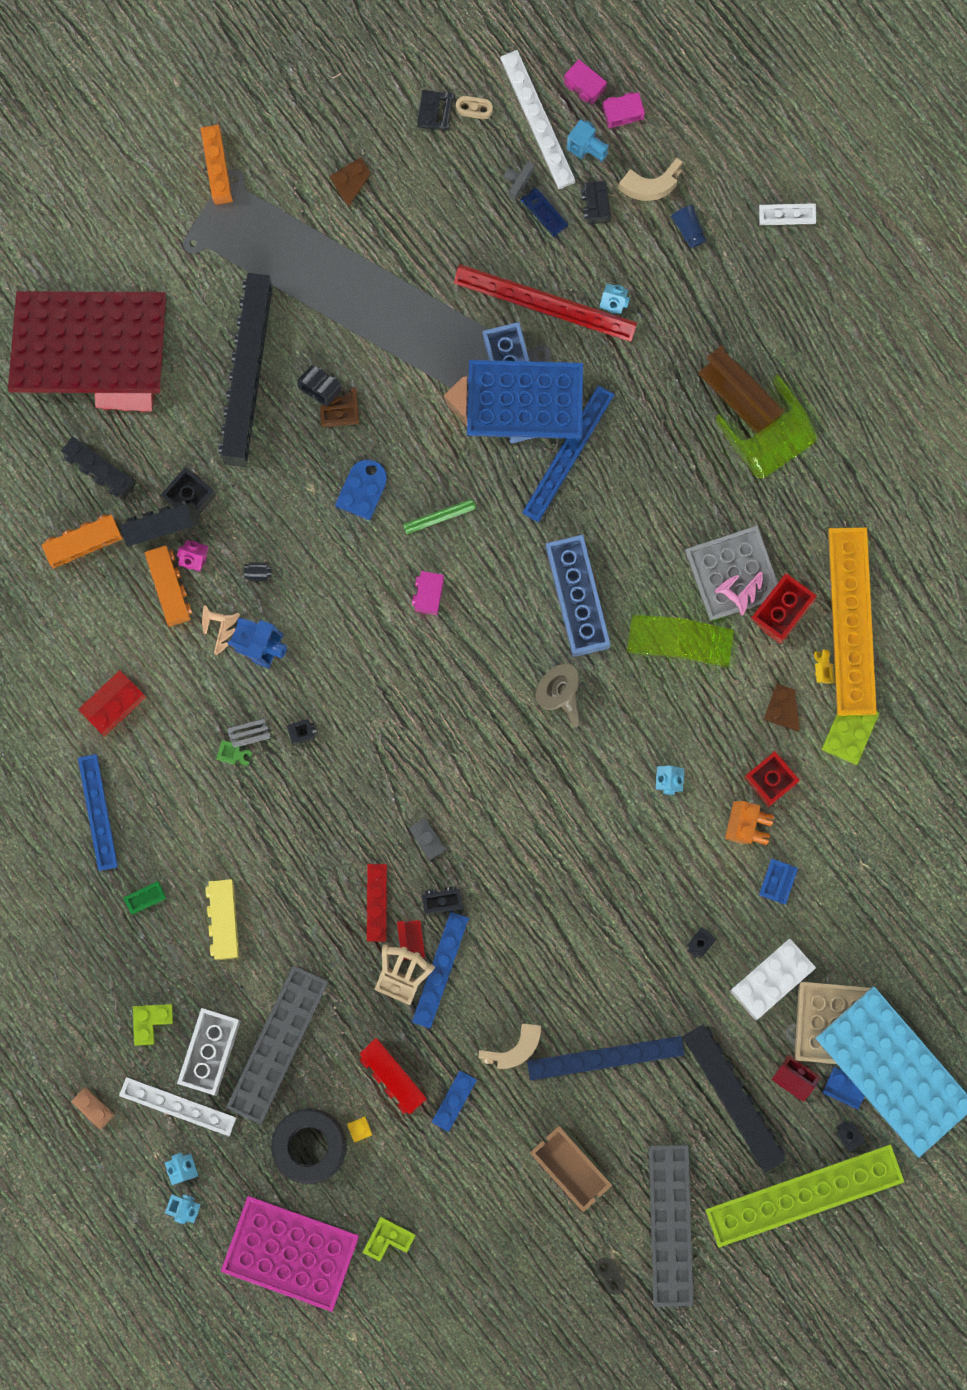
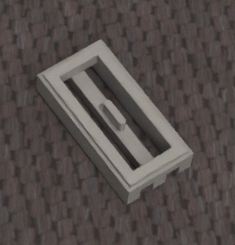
[228,719,271,748]

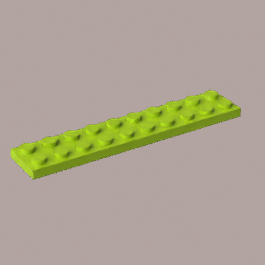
[705,1145,904,1248]

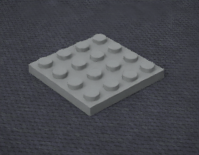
[685,526,778,621]

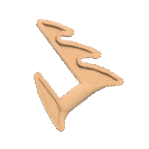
[202,605,240,655]

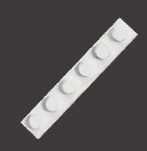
[119,1077,237,1136]

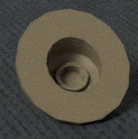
[535,664,580,728]

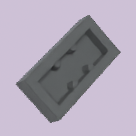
[504,161,534,201]
[409,818,446,861]

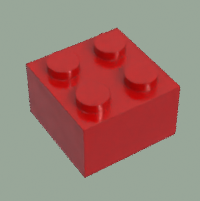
[744,751,800,808]

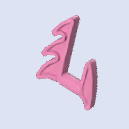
[715,572,762,616]

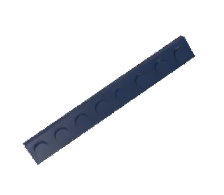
[527,1036,684,1081]

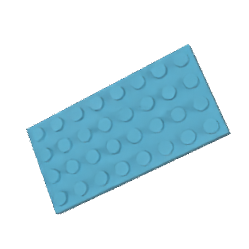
[815,987,967,1158]

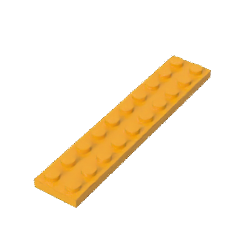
[828,528,877,716]

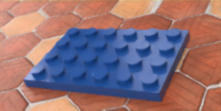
[467,360,583,439]

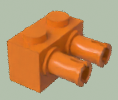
[725,801,774,845]

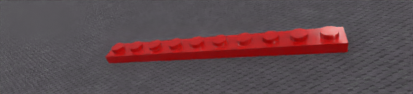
[454,264,637,342]

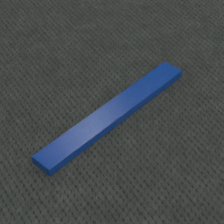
[522,385,615,523]

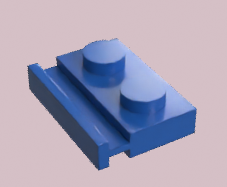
[758,859,798,905]
[822,1067,864,1110]

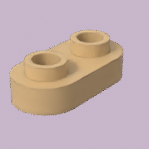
[456,96,493,119]

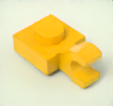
[814,650,835,684]

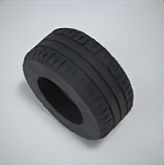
[271,1108,347,1184]

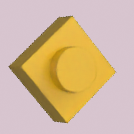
[347,1117,372,1142]

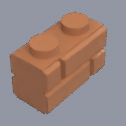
[71,1087,115,1129]

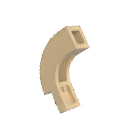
[618,158,683,201]
[478,1024,541,1069]

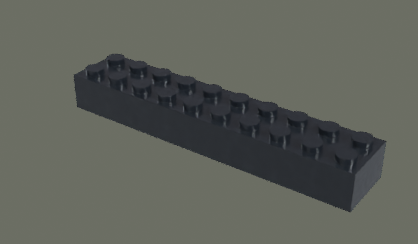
[218,273,273,467]

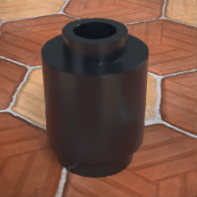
[244,562,272,581]

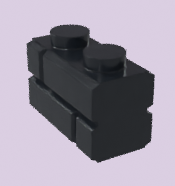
[580,181,611,225]

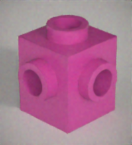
[177,540,209,571]

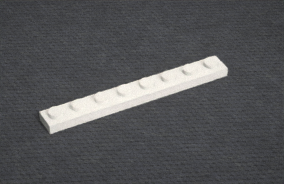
[500,50,575,190]

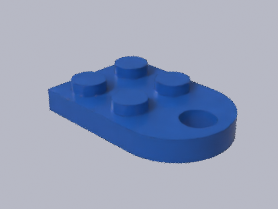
[335,460,387,521]

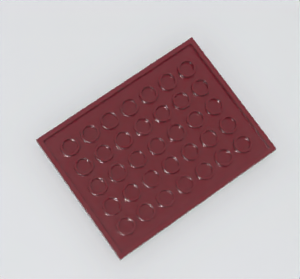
[8,291,167,393]

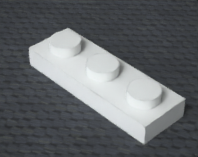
[759,204,816,225]

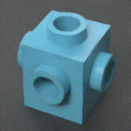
[599,283,630,314]
[656,766,684,795]
[165,1153,198,1185]
[165,1194,201,1224]

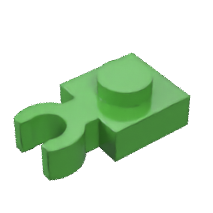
[216,740,252,766]

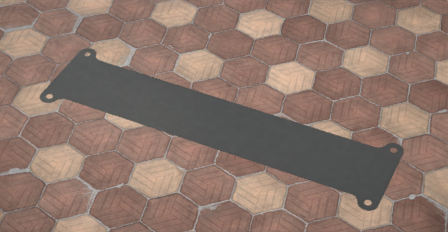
[183,169,551,388]

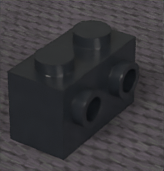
[422,886,463,916]

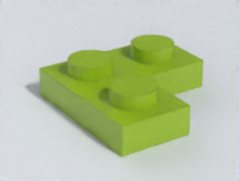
[133,1004,173,1046]
[363,1217,416,1262]

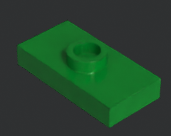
[123,881,167,915]

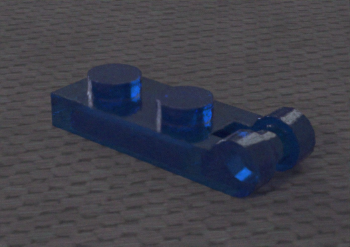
[520,187,568,238]

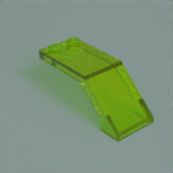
[627,615,734,668]

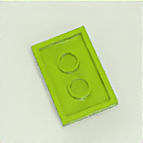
[821,711,880,766]

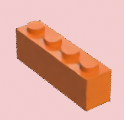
[201,124,233,205]
[41,514,123,569]
[144,545,193,627]

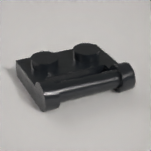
[417,90,455,131]

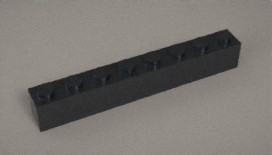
[682,1024,786,1173]

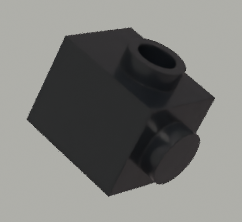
[834,1121,866,1152]

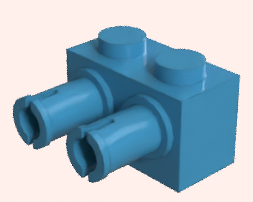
[567,119,609,162]

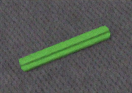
[403,499,476,534]

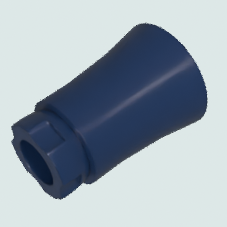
[670,205,706,248]

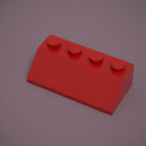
[359,1038,428,1115]

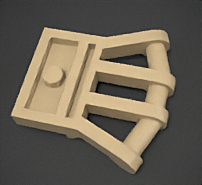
[374,944,435,1005]

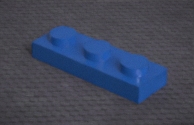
[432,1071,477,1132]

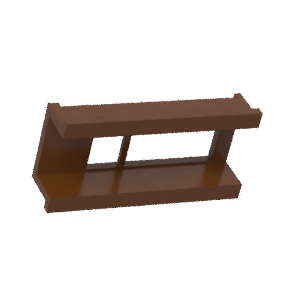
[698,345,785,438]

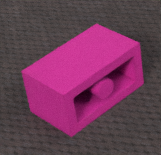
[564,59,607,105]
[602,92,645,129]
[412,571,444,615]

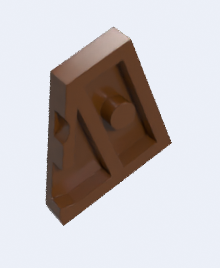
[329,157,371,207]
[763,683,800,732]

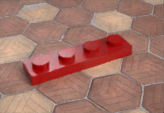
[367,864,387,942]

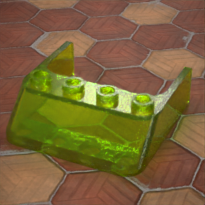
[715,374,817,478]

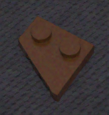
[320,388,359,427]

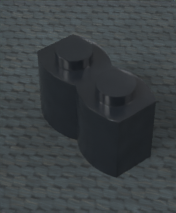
[298,365,341,407]

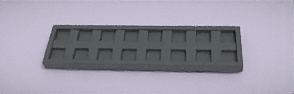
[226,966,329,1125]
[649,1145,693,1307]

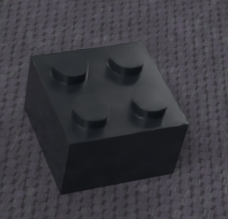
[160,467,216,516]

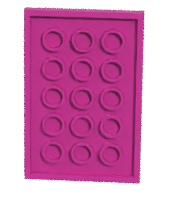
[221,1196,359,1312]

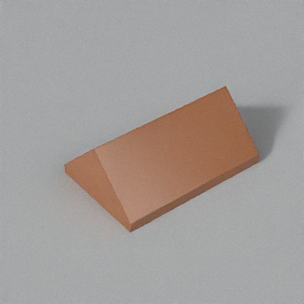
[443,377,468,426]

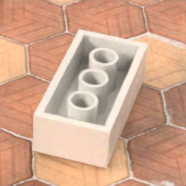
[730,939,816,1021]
[177,1008,241,1096]

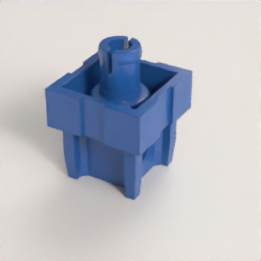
[228,618,287,669]

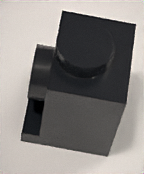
[287,719,317,746]
[686,927,717,958]

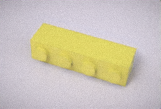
[206,879,239,960]

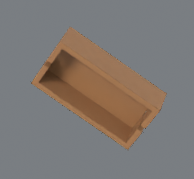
[530,1126,612,1212]

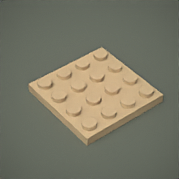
[794,982,877,1064]

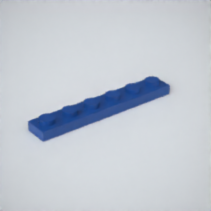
[78,754,118,871]
[412,912,469,1029]

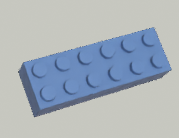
[482,322,532,444]
[545,535,610,657]

